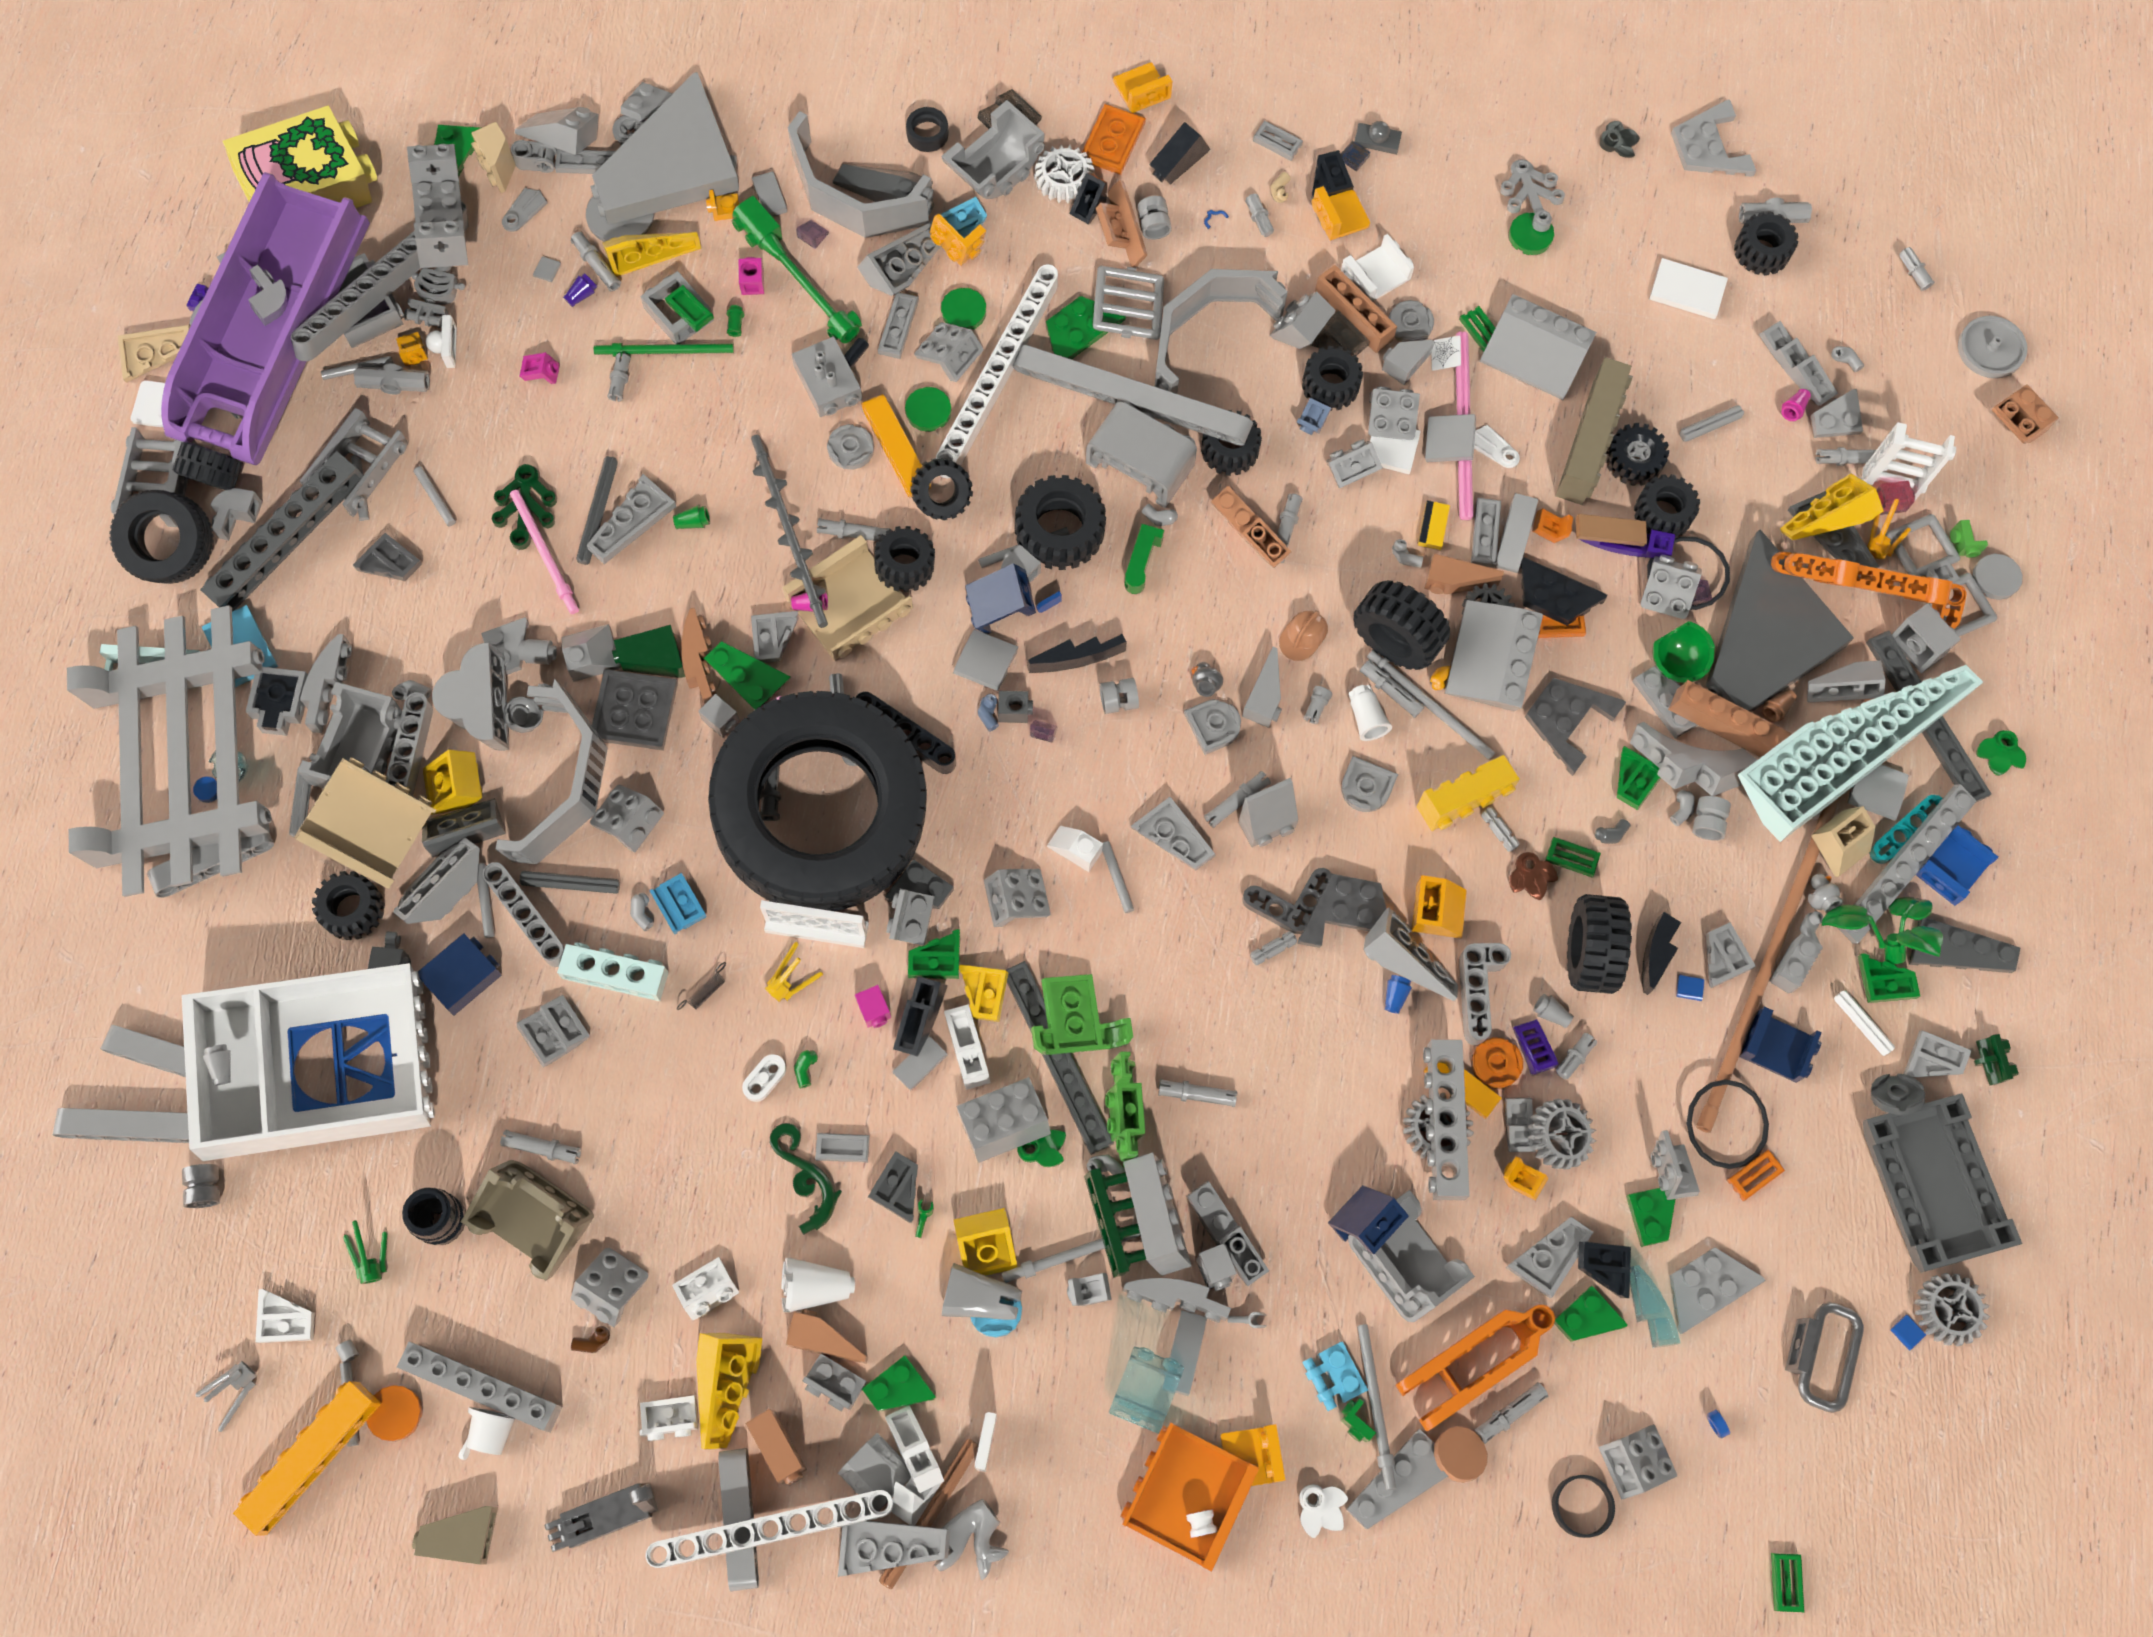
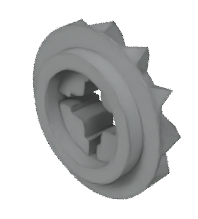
[612,115,646,145]

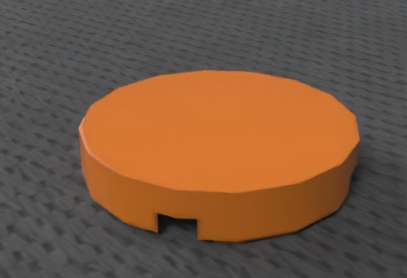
[1471,1037,1523,1089]
[366,1385,423,1442]

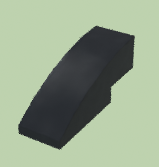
[1642,912,1682,995]
[893,976,948,1056]

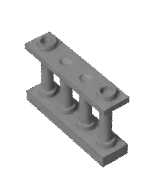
[300,408,408,517]
[111,427,196,527]

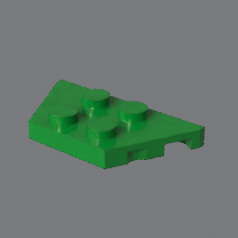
[1046,296,1126,360]

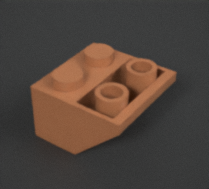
[1992,384,2059,444]

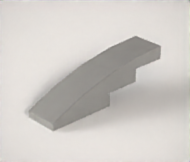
[1759,321,1838,406]

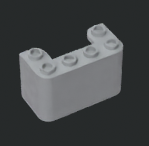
[1086,401,1197,508]
[298,682,402,788]

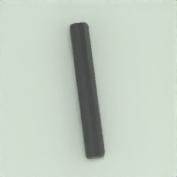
[520,871,620,894]

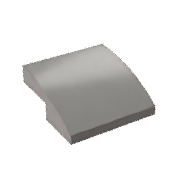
[953,629,1018,691]
[1848,765,1909,821]
[517,995,590,1068]

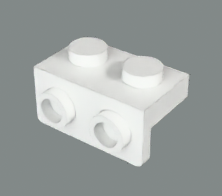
[640,1395,698,1441]

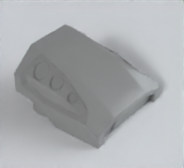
[838,1433,911,1512]

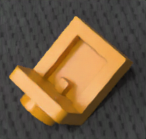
[1504,1156,1548,1201]

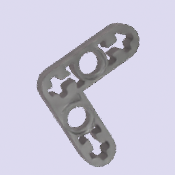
[1242,868,1332,934]

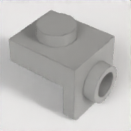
[1067,1273,1112,1306]

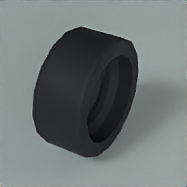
[906,107,949,152]

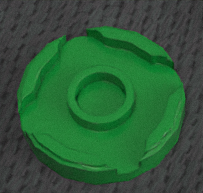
[1508,213,1555,255]
[941,288,986,330]
[905,387,952,432]

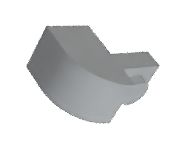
[248,265,287,326]
[210,488,262,541]

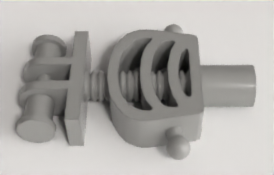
[404,266,465,328]

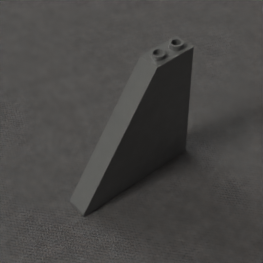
[1706,529,1854,712]

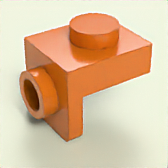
[1532,508,1573,543]

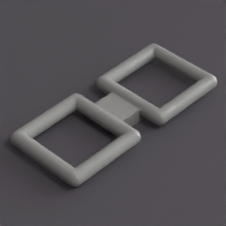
[1886,514,1997,637]

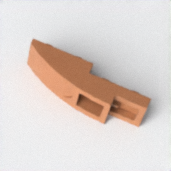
[1211,485,1292,568]
[681,608,717,704]

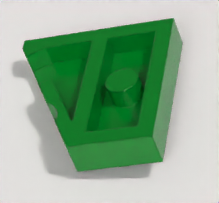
[1616,746,1661,810]
[908,929,960,979]
[1626,1188,1676,1247]
[1554,1286,1628,1342]
[862,1355,936,1412]

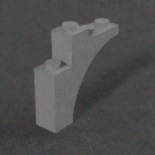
[1630,722,1757,796]

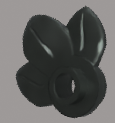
[1599,121,1640,158]

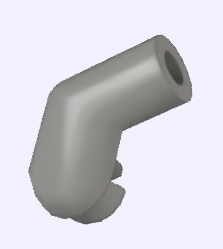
[1142,504,1178,526]
[1392,539,1423,568]
[1670,790,1695,826]
[1800,911,1824,944]

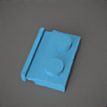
[649,873,707,935]

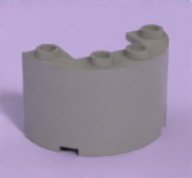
[941,100,1045,199]
[337,253,404,348]

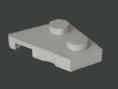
[1811,389,1863,438]
[751,611,799,663]
[1706,922,1756,988]

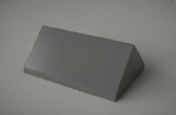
[422,798,506,857]

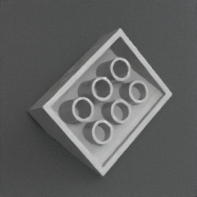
[1479,294,1597,400]
[1444,600,1543,711]

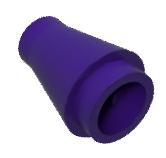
[563,273,597,307]

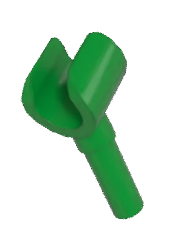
[915,1199,934,1238]

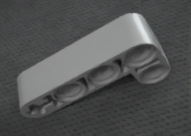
[1459,943,1511,1046]

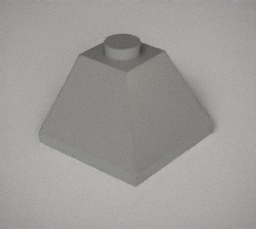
[561,624,621,682]

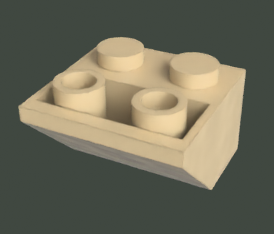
[471,122,516,193]
[1811,806,1876,877]

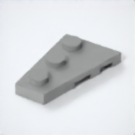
[1131,797,1216,871]

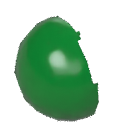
[1652,621,1715,683]

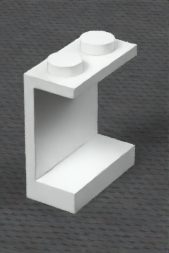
[1341,234,1414,302]

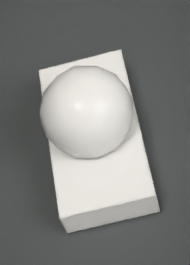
[426,315,457,368]

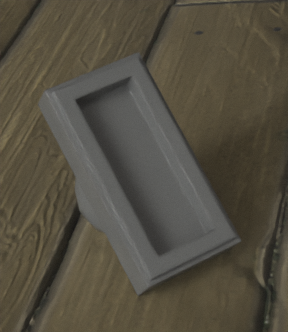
[1354,121,1402,155]

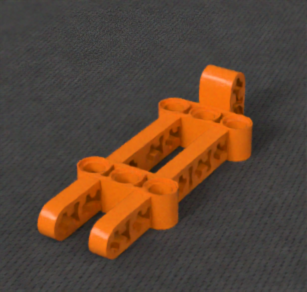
[1771,552,1967,629]

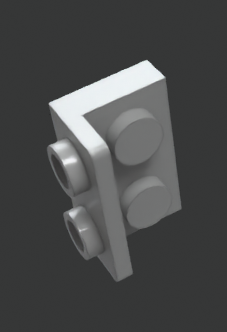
[1326,439,1383,488]
[802,1353,867,1412]

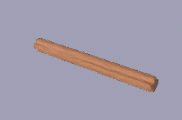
[879,1438,979,1589]

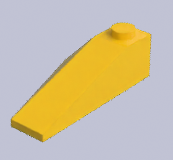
[602,232,701,277]
[696,1333,763,1449]

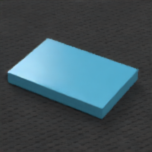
[202,605,278,688]

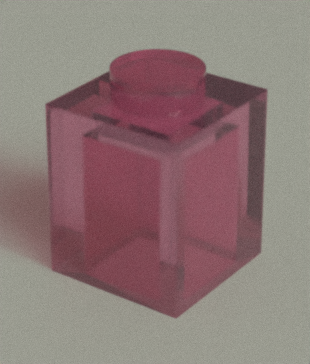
[1877,481,1915,515]

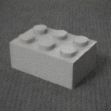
[956,1077,1051,1163]

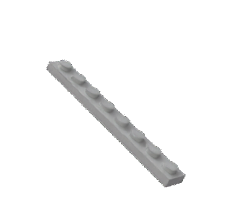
[1838,784,1976,944]

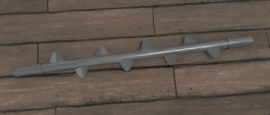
[751,435,828,628]

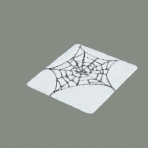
[1432,336,1461,371]

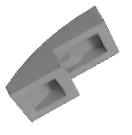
[1505,1098,1536,1152]

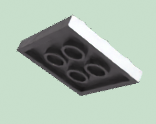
[592,669,678,751]

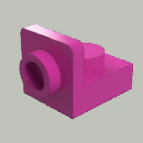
[519,352,560,384]

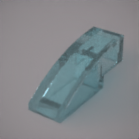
[1630,1265,1680,1348]

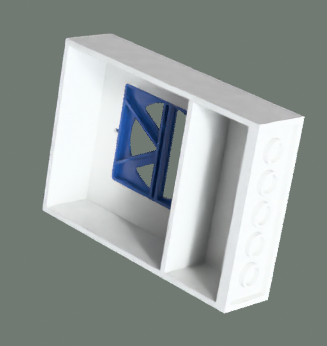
[182,963,435,1161]

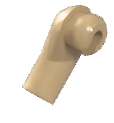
[1270,172,1291,203]

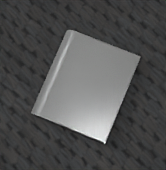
[533,256,561,282]

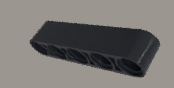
[856,692,956,774]

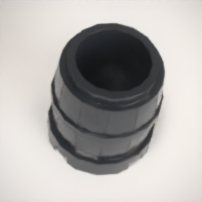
[402,1187,466,1245]

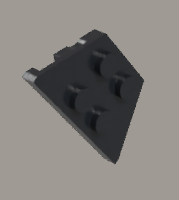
[1520,557,1608,626]

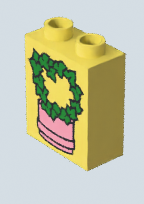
[223,105,377,208]

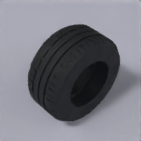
[109,490,214,584]

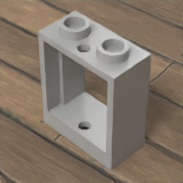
[640,271,714,344]

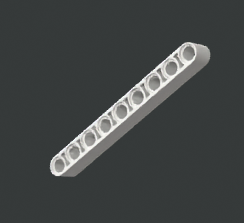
[645,1490,893,1568]

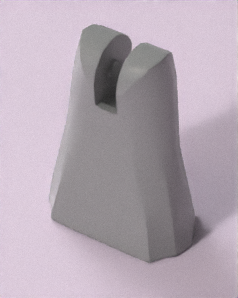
[942,1263,1022,1320]

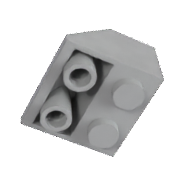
[1270,291,1336,349]

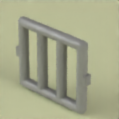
[1093,266,1164,340]

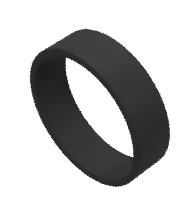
[1552,1475,1615,1538]

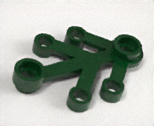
[492,464,557,550]

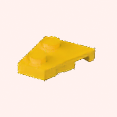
[959,965,1008,1022]

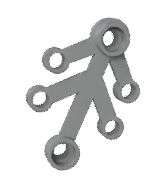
[1500,160,1565,232]

